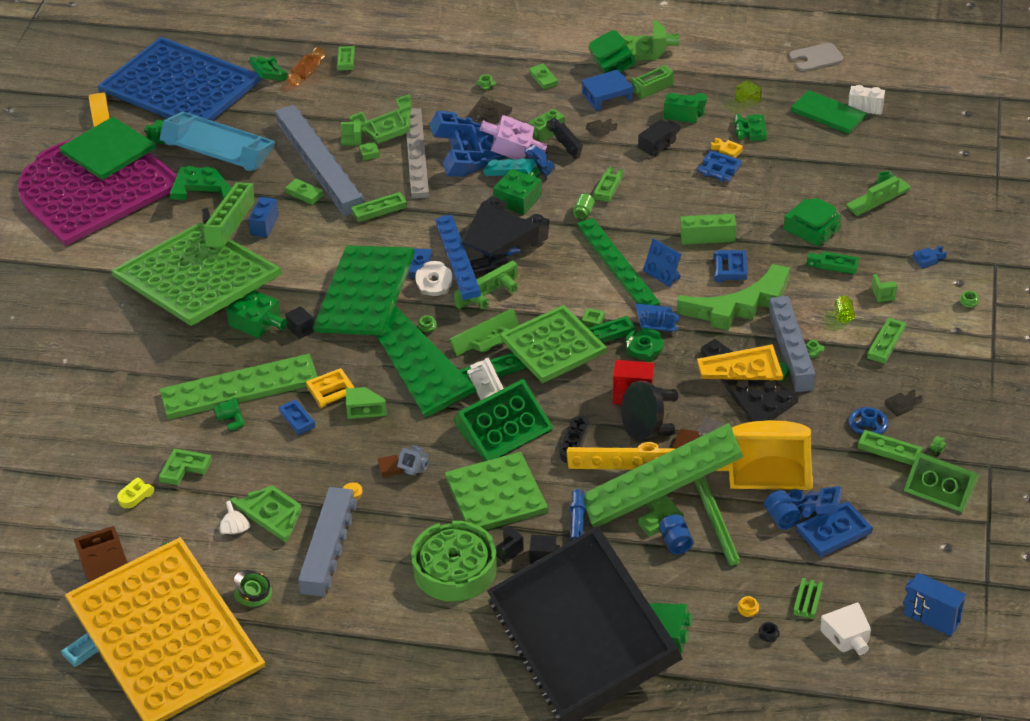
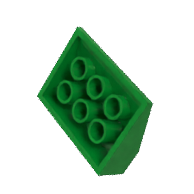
[453,379,554,461]

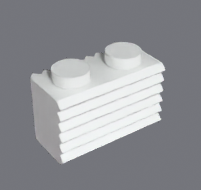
[848,85,885,115]

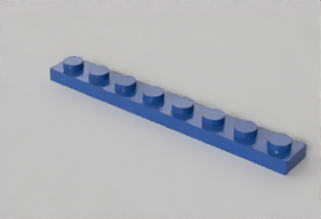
[435,215,481,300]

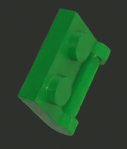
[248,56,288,81]

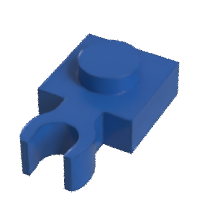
[912,246,947,268]

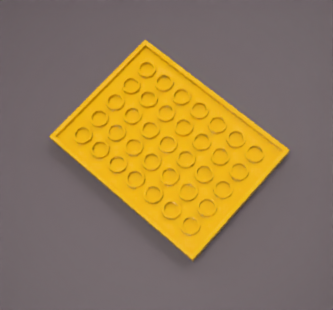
[65,537,265,721]

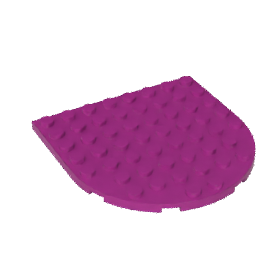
[18,139,177,246]

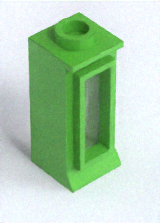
[632,64,674,99]

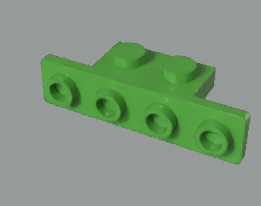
[846,176,911,216]
[450,309,519,356]

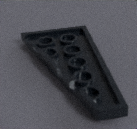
[701,338,798,422]

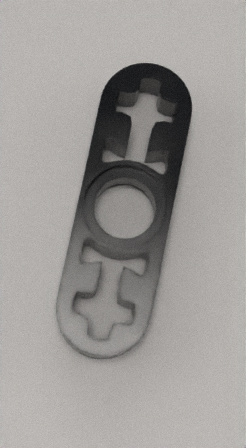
[560,416,589,463]

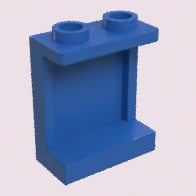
[582,70,634,111]

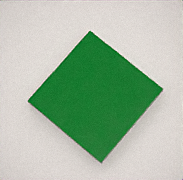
[59,116,156,180]

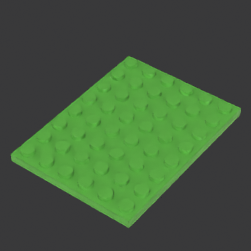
[111,222,282,326]

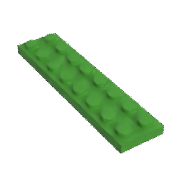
[160,353,318,420]
[584,423,744,528]

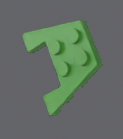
[349,94,412,143]

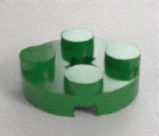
[626,328,664,362]

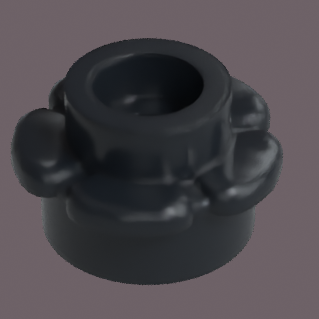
[758,622,780,642]

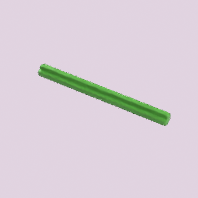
[694,476,740,566]

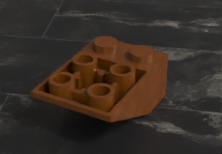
[74,526,127,583]

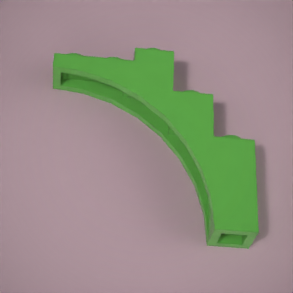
[677,264,790,331]

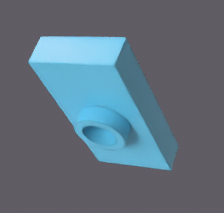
[61,633,98,668]

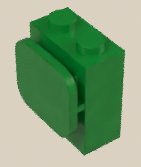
[588,30,637,74]
[783,198,841,247]
[649,603,693,654]

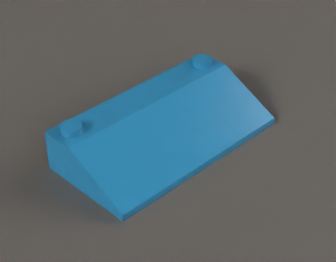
[160,111,276,171]

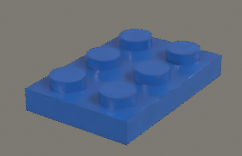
[796,501,873,558]

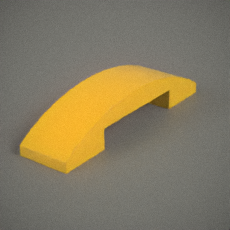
[89,92,109,127]

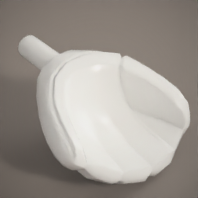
[220,501,251,535]

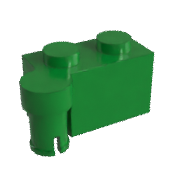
[664,93,707,123]

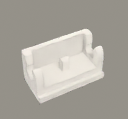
[467,358,504,400]

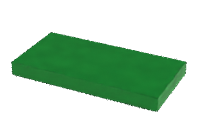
[791,90,867,134]

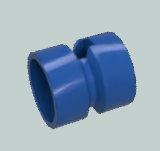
[764,490,801,530]
[659,514,694,554]

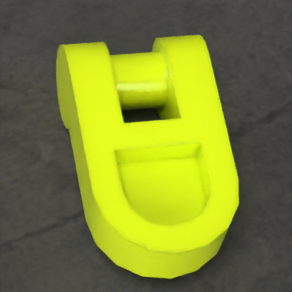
[117,478,154,508]

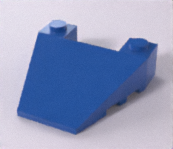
[429,111,507,177]

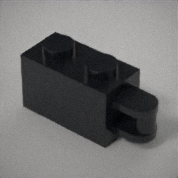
[638,119,681,157]

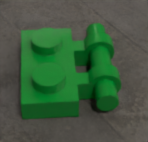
[734,114,767,141]

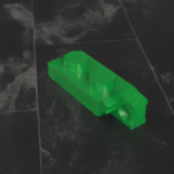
[806,251,859,275]

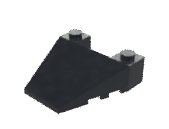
[462,197,550,257]

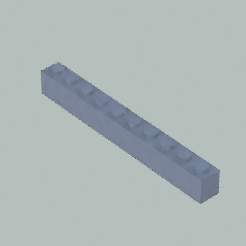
[275,104,364,217]

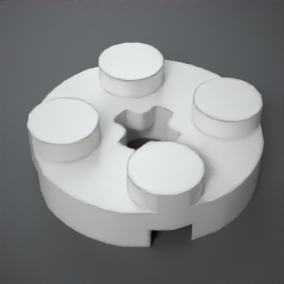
[415,261,452,296]

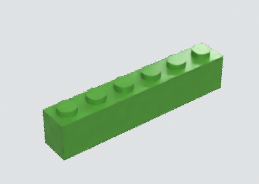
[204,182,255,248]

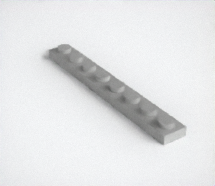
[406,108,429,199]

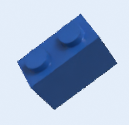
[248,197,279,238]

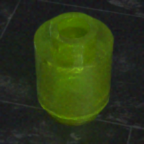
[834,295,855,323]

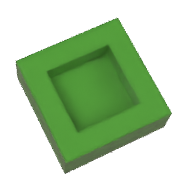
[359,142,380,161]
[581,308,605,327]

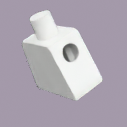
[820,602,871,655]

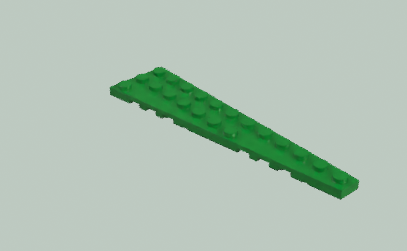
[376,305,477,418]

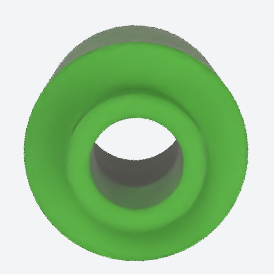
[573,194,595,220]

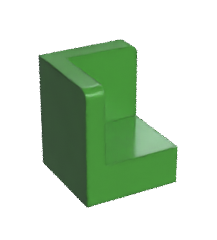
[341,122,362,146]
[871,274,897,302]

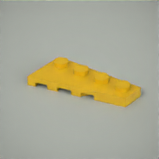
[697,345,783,380]

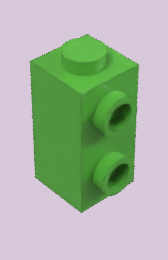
[528,109,565,142]

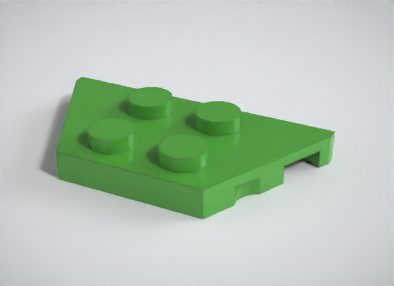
[230,485,302,543]

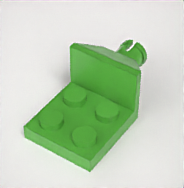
[622,20,679,60]

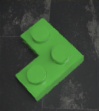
[159,448,212,486]
[638,495,684,537]

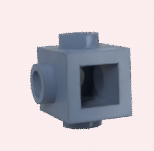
[397,445,429,476]

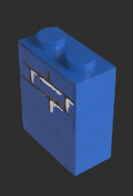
[903,573,966,637]

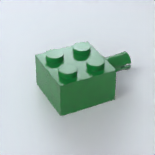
[493,167,542,215]
[226,290,287,339]

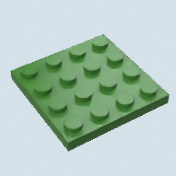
[500,305,607,383]
[445,452,548,530]

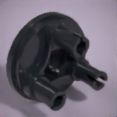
[621,381,678,441]

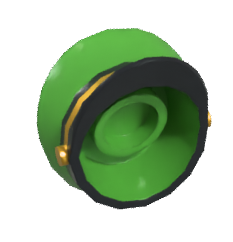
[234,570,272,607]

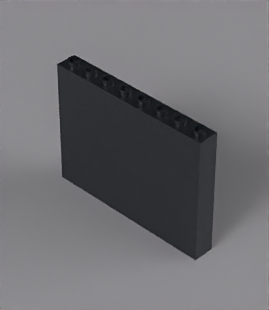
[487,526,683,721]

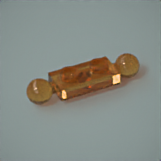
[287,47,325,86]

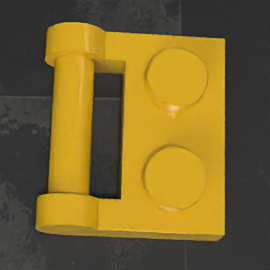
[306,368,354,409]

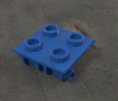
[643,238,682,287]
[635,303,679,332]

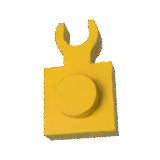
[711,138,743,158]

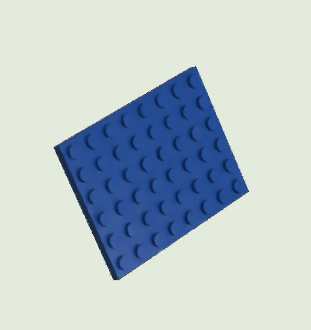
[98,37,262,121]

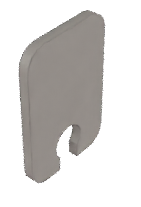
[789,43,844,71]

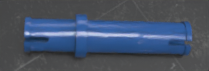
[569,489,586,542]

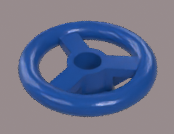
[848,407,888,436]

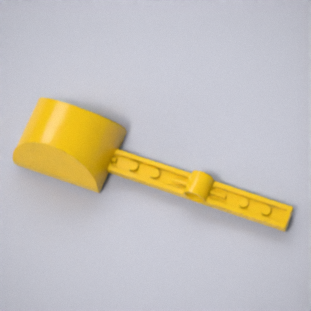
[567,421,813,490]

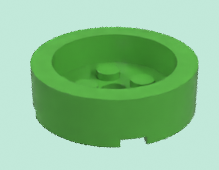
[411,521,497,601]

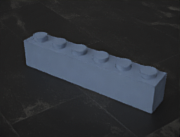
[769,296,815,392]
[298,487,357,597]

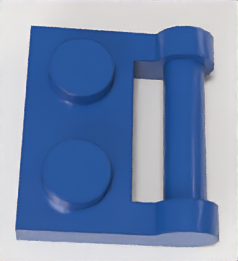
[713,250,748,283]

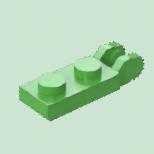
[593,167,624,202]

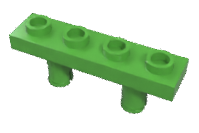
[454,260,518,309]

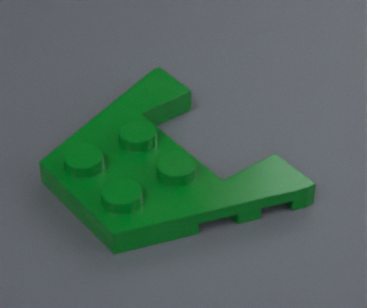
[170,166,232,201]

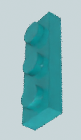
[483,158,536,176]

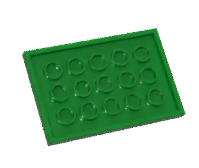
[313,245,415,336]

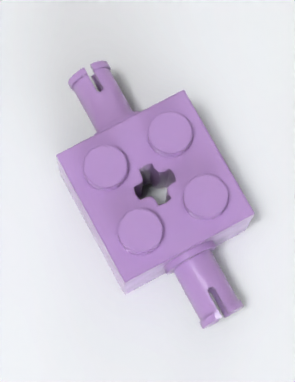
[479,115,547,160]

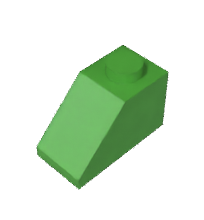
[346,387,387,419]

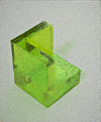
[735,80,762,103]

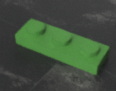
[351,192,407,222]
[867,318,906,364]
[858,430,923,466]

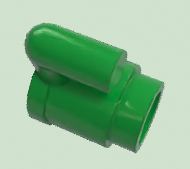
[213,397,245,432]

